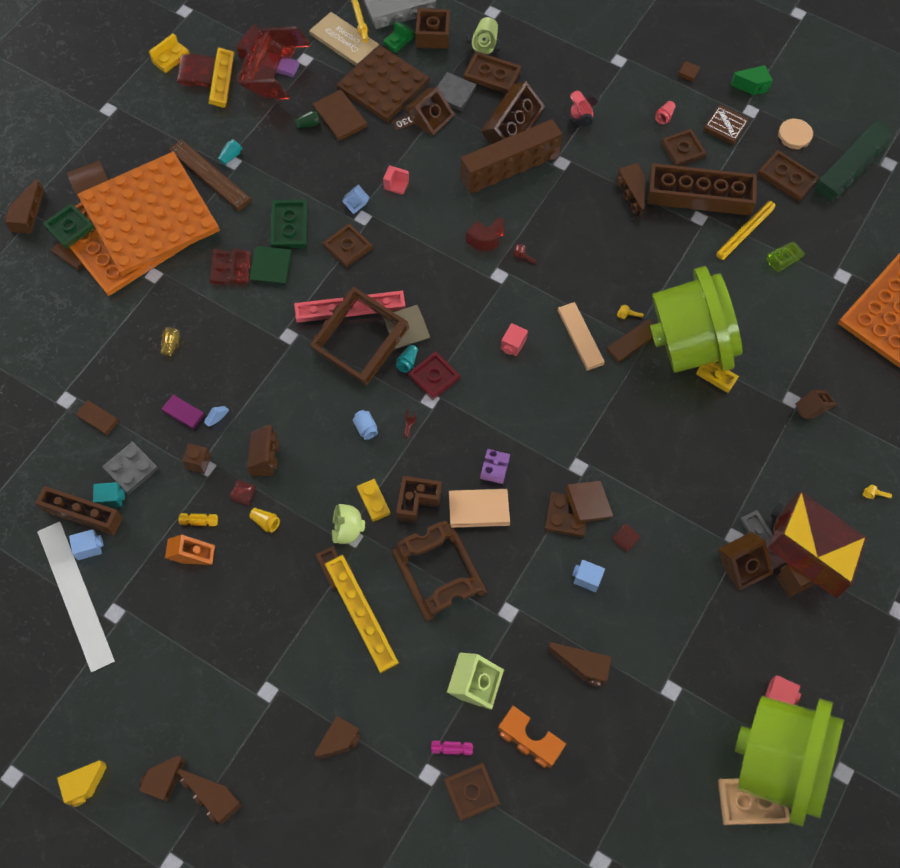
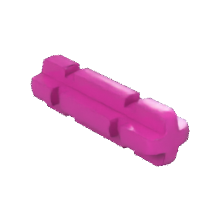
[431,741,473,755]

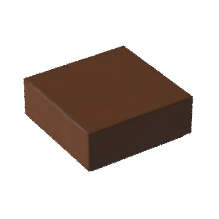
[678,61,700,82]

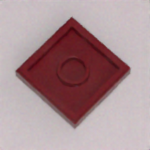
[408,351,461,401]

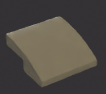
[383,305,430,350]

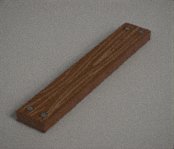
[169,139,251,212]

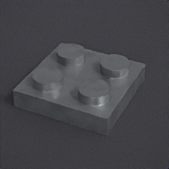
[102,441,159,495]

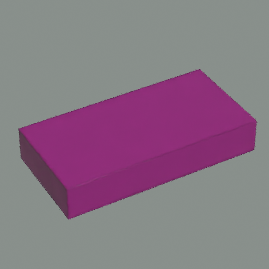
[162,395,205,430]

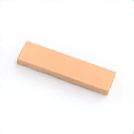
[558,302,605,371]

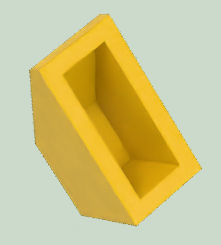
[57,760,107,807]

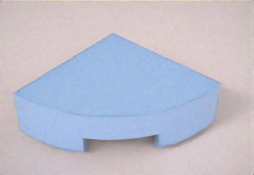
[204,406,229,427]

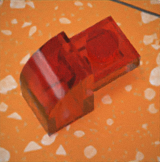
[466,217,505,251]

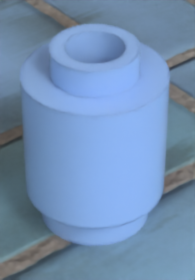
[353,410,378,440]

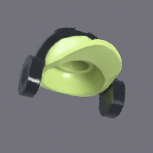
[466,17,502,54]

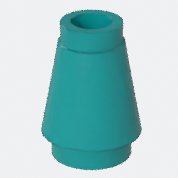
[218,139,242,165]
[396,345,418,373]

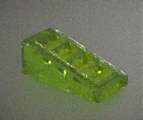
[766,241,805,272]

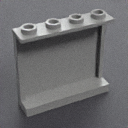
[363,0,436,29]

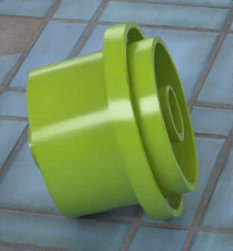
[650,266,743,373]
[735,696,844,827]

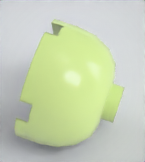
[332,504,365,544]

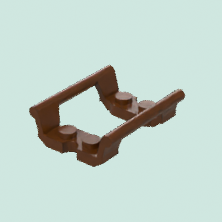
[391,521,488,622]

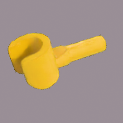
[617,305,644,319]
[863,485,892,499]

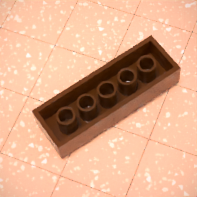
[460,119,563,194]
[647,163,757,216]

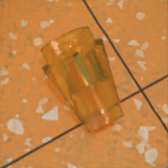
[160,327,181,356]

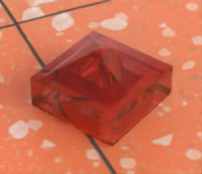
[230,480,256,505]

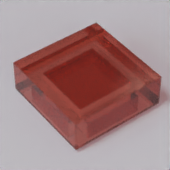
[612,524,641,552]

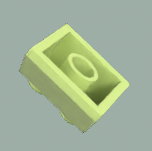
[447,653,504,710]

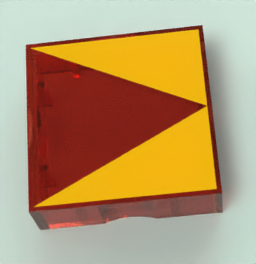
[768,490,867,598]

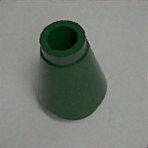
[294,110,321,128]

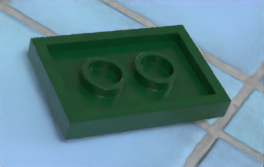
[270,199,308,248]

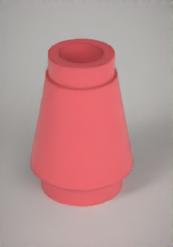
[655,101,675,124]

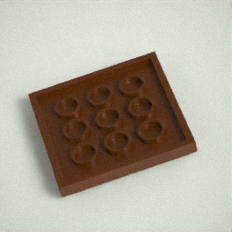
[336,45,430,122]

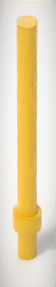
[351,0,369,43]

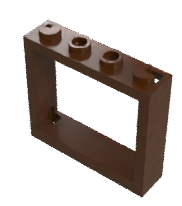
[310,287,409,386]

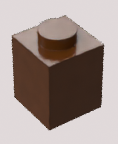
[182,443,211,474]

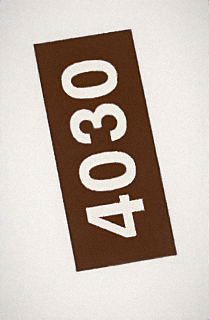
[391,115,415,131]

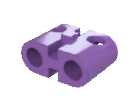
[480,449,510,484]

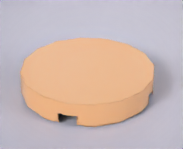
[778,119,813,149]

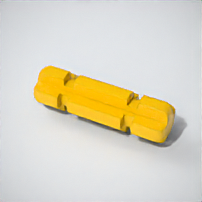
[178,513,218,526]

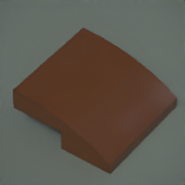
[67,160,108,200]

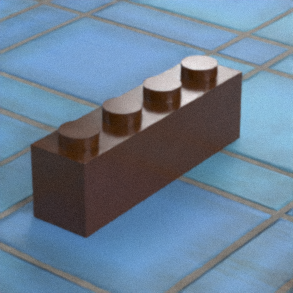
[35,486,123,536]

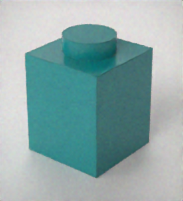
[93,482,125,508]

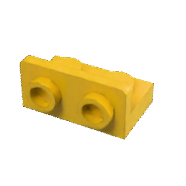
[149,34,190,74]

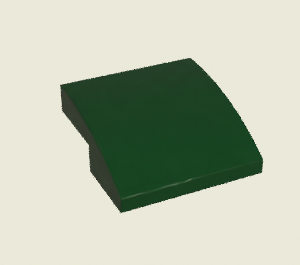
[250,246,292,284]

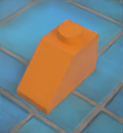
[165,534,215,565]

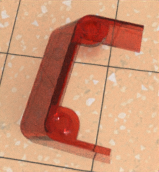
[237,26,310,99]

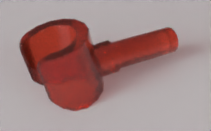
[514,244,537,264]
[404,410,416,438]

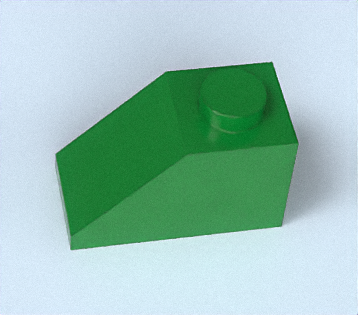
[731,65,773,95]

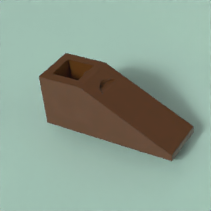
[616,163,645,219]
[177,769,242,824]

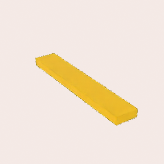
[325,555,399,673]

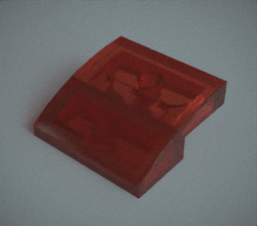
[177,54,216,88]
[210,248,250,285]

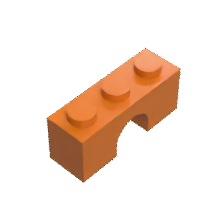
[498,706,566,768]

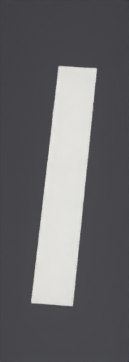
[37,522,115,672]

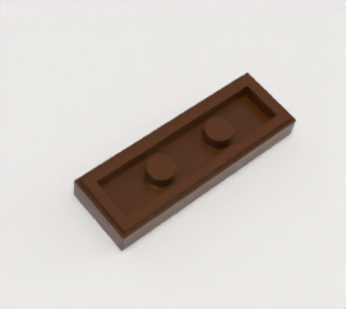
[606,319,654,363]

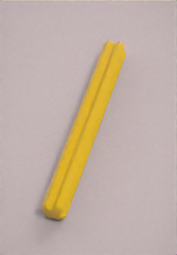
[716,201,776,260]

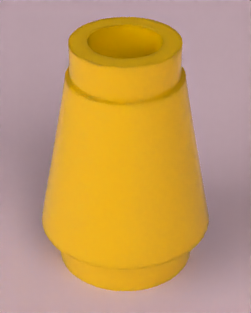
[249,508,280,532]

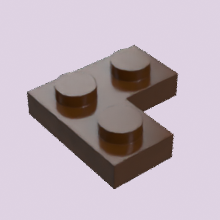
[545,492,586,538]

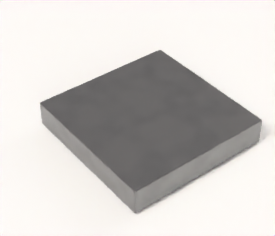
[437,72,476,111]

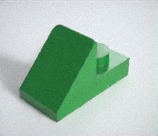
[383,22,416,53]

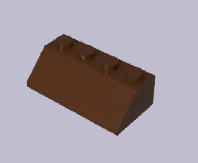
[481,81,545,144]

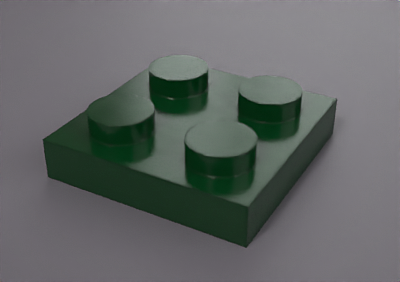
[42,203,95,249]

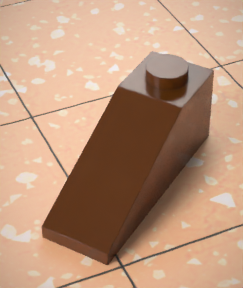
[4,179,44,234]
[547,642,612,687]

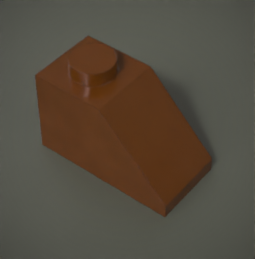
[795,390,837,419]
[314,716,361,759]
[139,755,186,802]

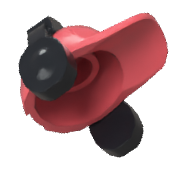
[568,91,599,126]

